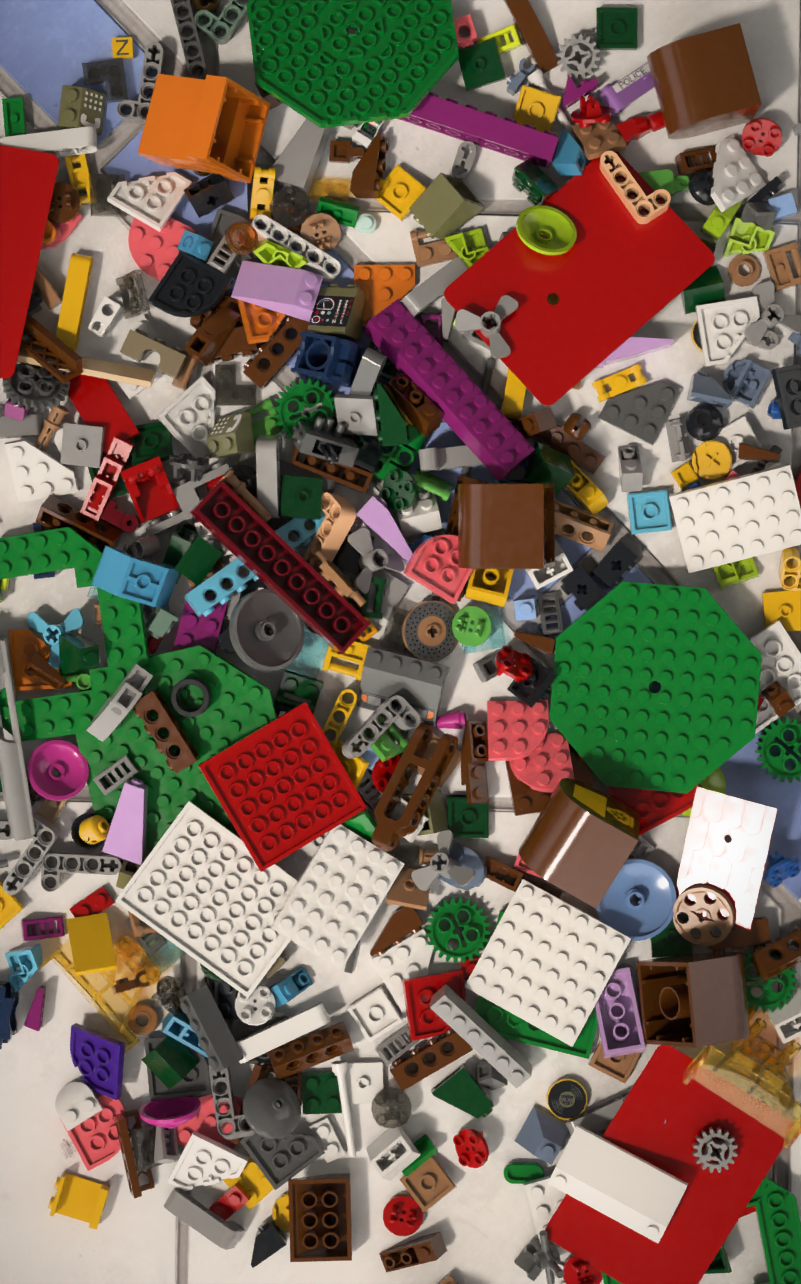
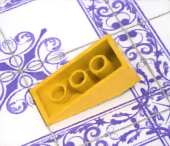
[465,569,514,607]

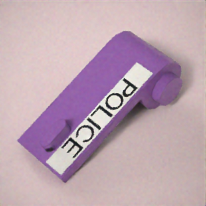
[599,62,655,116]

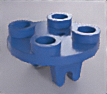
[763,851,801,888]

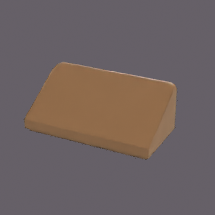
[33,266,62,310]
[172,351,197,390]

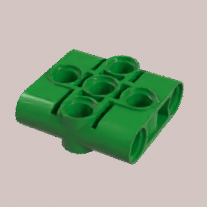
[354,407,428,481]

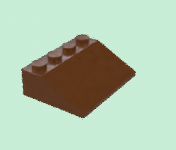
[505,744,594,816]
[288,1173,352,1262]

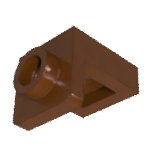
[761,681,796,718]

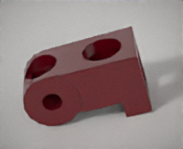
[100,500,140,533]

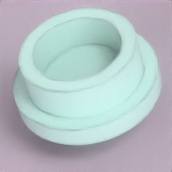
[356,213,376,234]

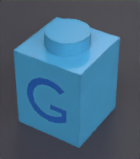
[177,230,214,261]

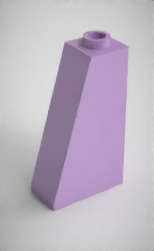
[102,778,148,865]

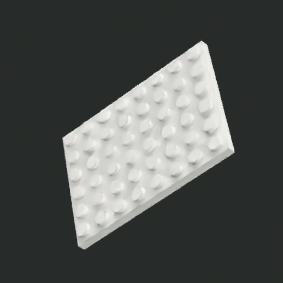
[115,801,298,998]

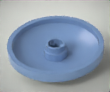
[595,858,677,941]

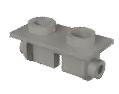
[665,419,692,462]

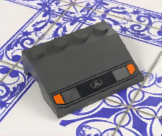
[357,646,450,727]

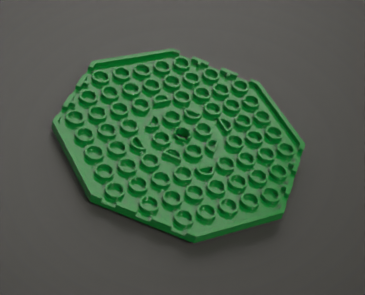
[246,0,459,128]
[549,581,762,793]
[76,645,277,852]

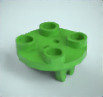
[452,606,492,646]

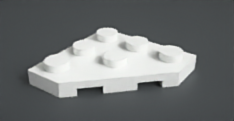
[711,134,766,212]
[107,172,192,232]
[695,296,760,367]
[117,314,166,400]
[156,376,216,459]
[5,439,78,503]
[371,928,434,1012]
[167,1131,249,1191]

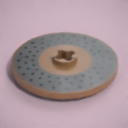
[402,600,458,662]

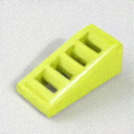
[477,24,523,54]

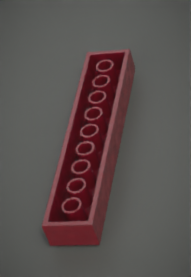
[190,480,371,654]

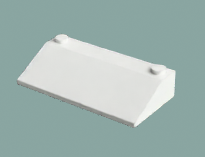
[548,1124,688,1243]

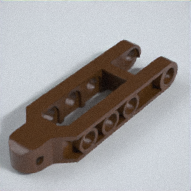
[372,723,458,852]

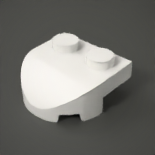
[55,1082,104,1131]

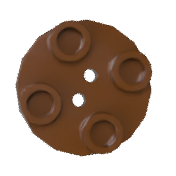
[48,182,81,223]

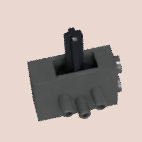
[291,416,359,467]

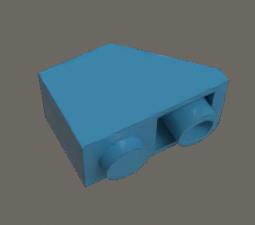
[552,129,586,176]
[269,966,314,1008]

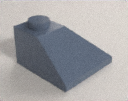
[687,372,733,408]
[515,1105,568,1165]

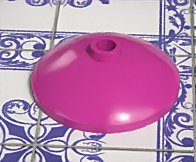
[27,740,89,801]
[139,1096,201,1129]

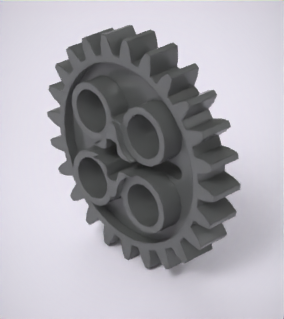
[3,362,70,412]

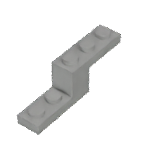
[146,461,231,536]

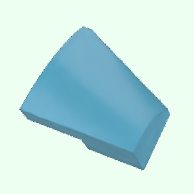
[5,944,42,993]

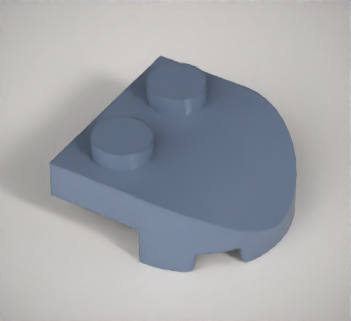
[722,359,772,409]
[438,841,487,890]

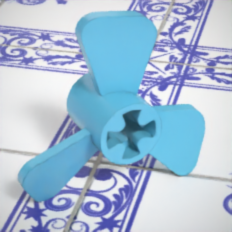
[27,608,85,669]

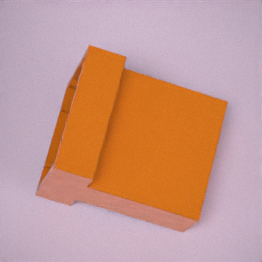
[138,74,271,183]

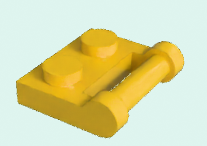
[322,641,371,681]

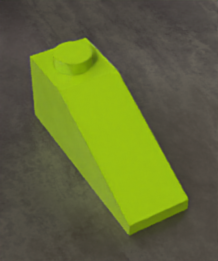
[700,200,744,241]

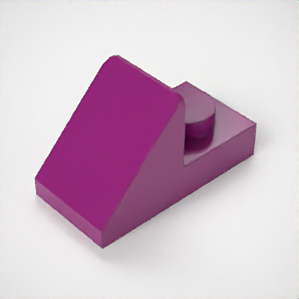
[561,75,599,111]

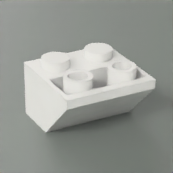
[396,487,443,537]
[525,539,574,590]
[766,986,801,1044]
[366,1123,421,1181]

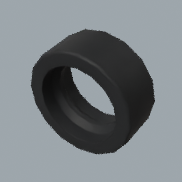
[171,677,212,717]

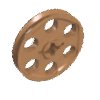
[673,885,735,946]

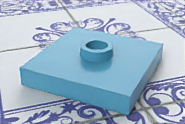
[627,489,672,535]

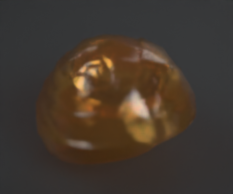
[225,222,258,255]

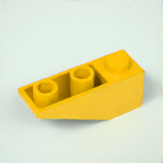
[566,461,609,515]

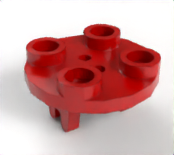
[571,95,612,128]
[742,117,783,157]
[495,646,533,683]
[372,755,401,792]
[453,1128,489,1168]
[383,1195,423,1236]
[563,1255,603,1284]

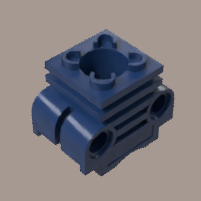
[291,331,364,388]
[0,981,19,1049]

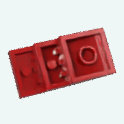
[68,374,140,455]

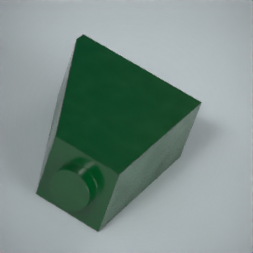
[163,521,198,585]
[59,632,99,675]
[431,1064,494,1119]

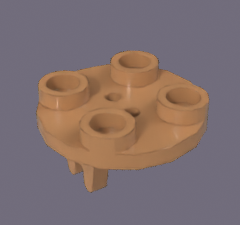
[300,212,341,253]

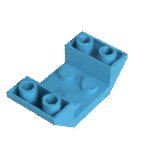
[91,546,179,607]

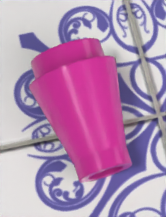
[436,709,467,729]

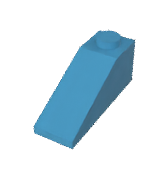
[162,1006,208,1058]

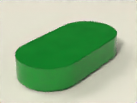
[503,1162,544,1184]

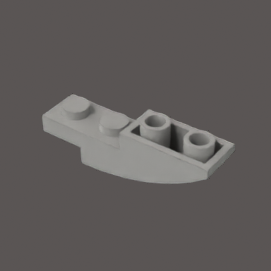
[86,663,153,742]

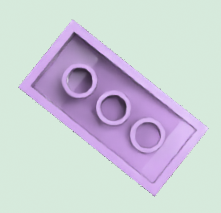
[231,261,323,322]
[595,337,673,368]
[356,496,413,562]
[595,967,646,1059]

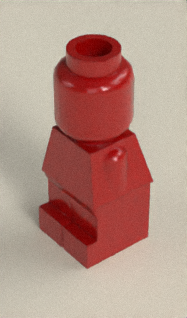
[616,110,665,146]

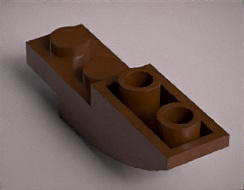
[461,721,489,804]

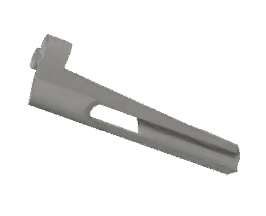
[0,635,35,841]

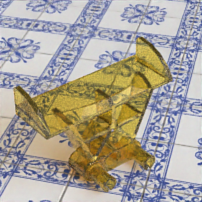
[39,935,161,1054]
[683,1018,801,1150]

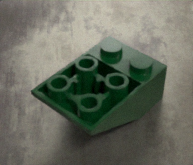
[512,159,559,206]
[374,384,410,446]

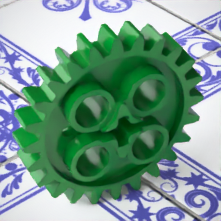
[272,378,337,442]
[755,717,801,783]
[425,897,491,963]
[743,948,798,1014]

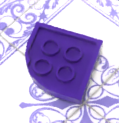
[70,1023,125,1100]

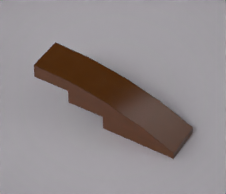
[504,0,560,74]
[485,856,563,899]

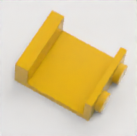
[48,1172,111,1230]

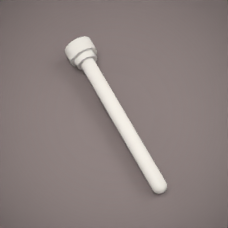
[527,69,586,156]
[331,1060,356,1157]

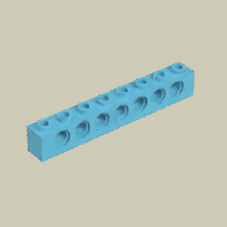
[184,509,326,617]

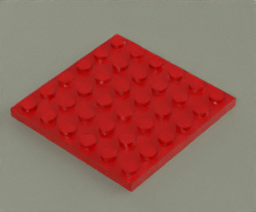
[198,701,367,872]

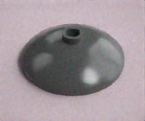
[243,1078,301,1139]

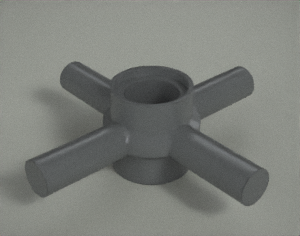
[530,1230,564,1284]

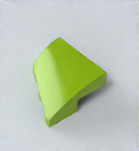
[723,216,775,257]
[444,228,489,267]
[253,239,308,269]
[713,557,759,590]

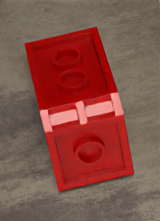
[120,456,180,524]

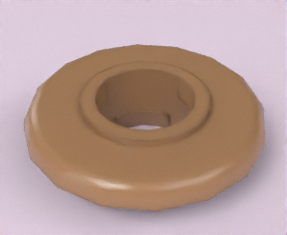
[728,254,760,287]
[127,1003,159,1035]

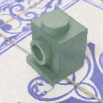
[145,607,178,639]

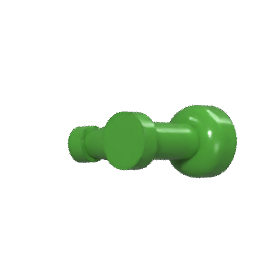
[62,671,91,690]

